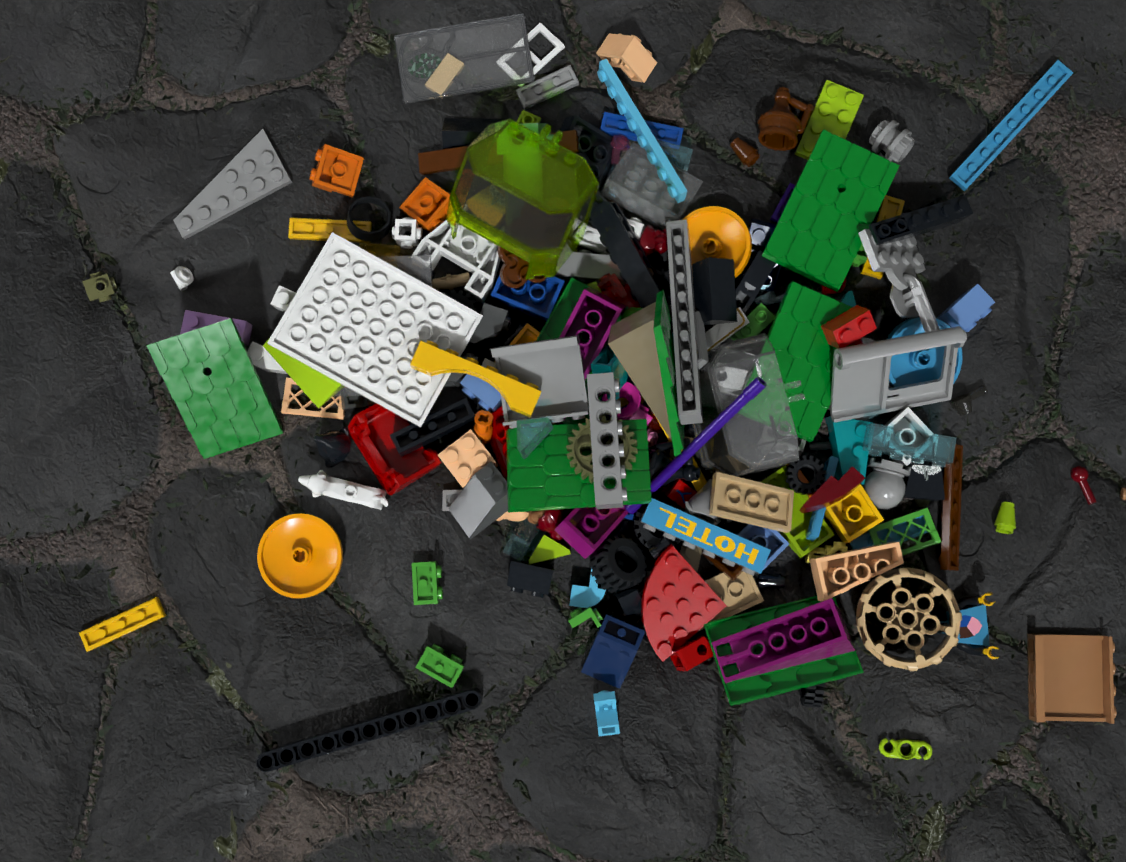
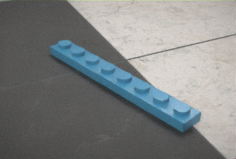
[949,60,1073,191]

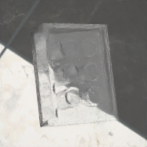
[601,142,703,230]

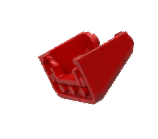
[348,404,441,496]

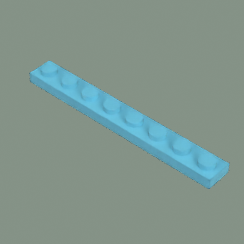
[597,58,687,203]

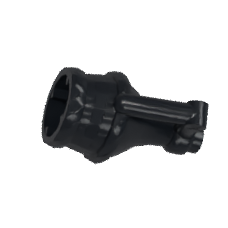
[648,438,700,492]

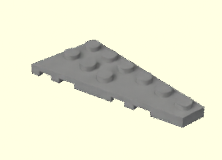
[173,129,293,239]

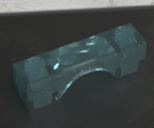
[862,423,956,467]

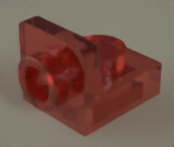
[597,273,629,301]

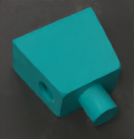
[591,346,628,400]

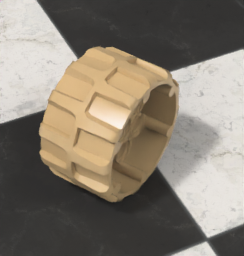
[856,567,962,672]

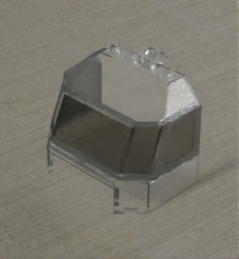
[692,333,805,477]

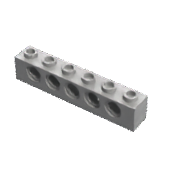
[587,372,628,509]

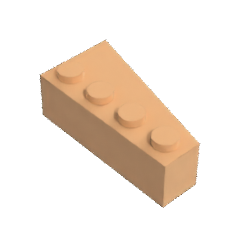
[809,542,904,601]

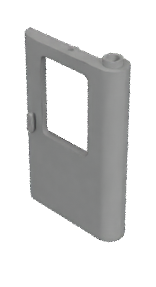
[830,326,967,423]

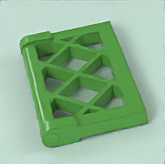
[868,507,941,556]

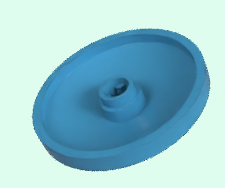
[887,317,962,388]

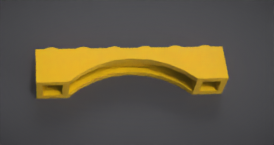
[410,340,541,418]

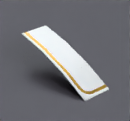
[705,307,750,353]

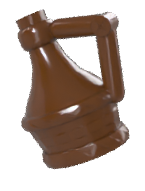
[758,87,814,151]

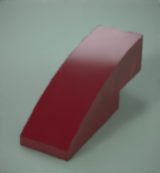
[799,466,865,513]

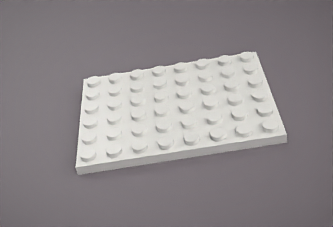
[267,232,483,428]

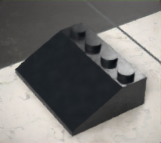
[543,115,624,217]

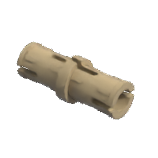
[430,272,470,291]

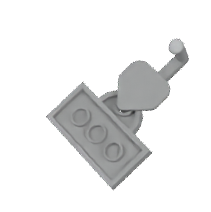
[858,229,940,332]

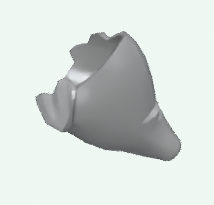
[685,479,722,525]

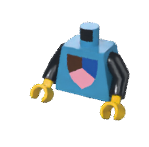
[937,592,1000,659]

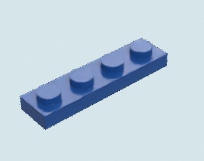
[600,112,684,150]

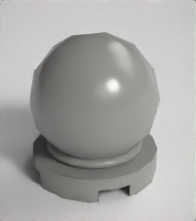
[863,458,912,509]

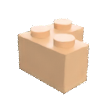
[596,33,657,83]

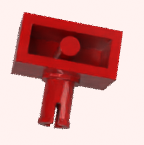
[821,305,877,349]

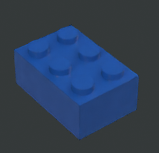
[491,274,565,322]

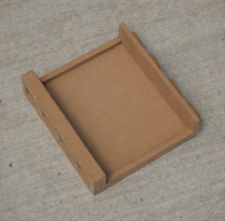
[1027,634,1117,724]

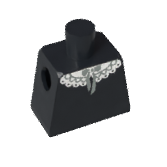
[903,452,945,501]

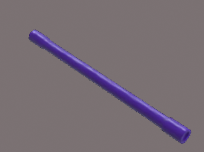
[625,376,767,514]

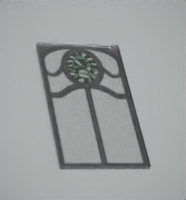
[394,13,535,104]

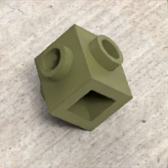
[82,271,117,303]

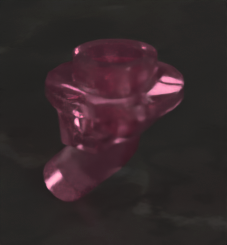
[610,134,630,165]

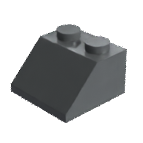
[470,303,512,351]

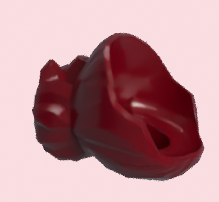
[639,224,668,257]
[536,509,565,541]

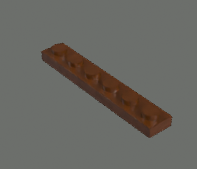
[939,443,963,571]

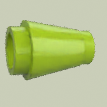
[994,502,1016,534]

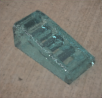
[657,140,693,171]

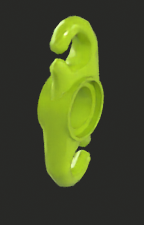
[879,738,933,760]

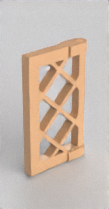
[281,378,347,420]

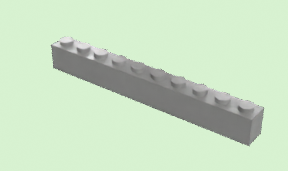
[666,219,703,425]

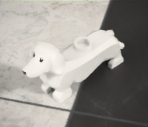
[298,470,388,510]

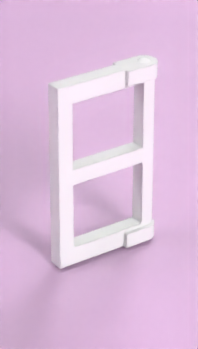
[497,23,565,88]

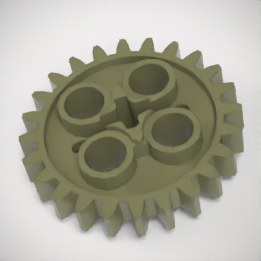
[566,415,638,484]

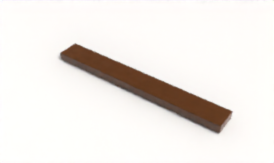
[418,130,579,175]

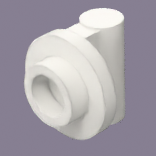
[170,266,194,291]

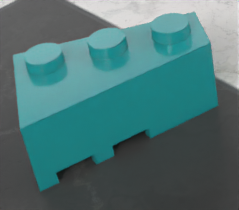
[825,416,873,485]

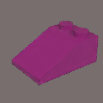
[554,505,629,559]

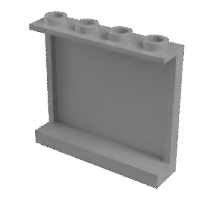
[491,335,589,428]

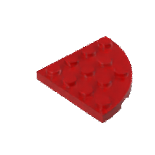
[641,544,726,662]

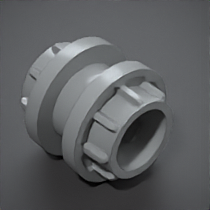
[869,120,914,162]

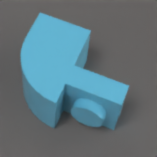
[569,568,606,608]
[593,690,620,736]

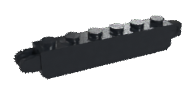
[586,190,673,329]

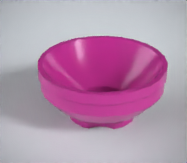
[602,382,641,419]

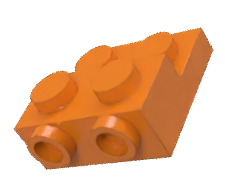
[309,144,364,197]
[399,177,459,233]

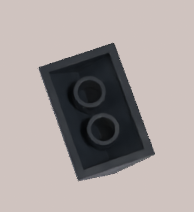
[442,118,505,149]
[692,257,738,325]

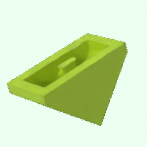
[529,535,571,564]

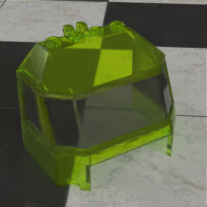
[446,119,599,280]

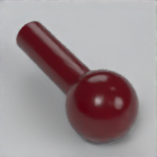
[1071,466,1097,505]

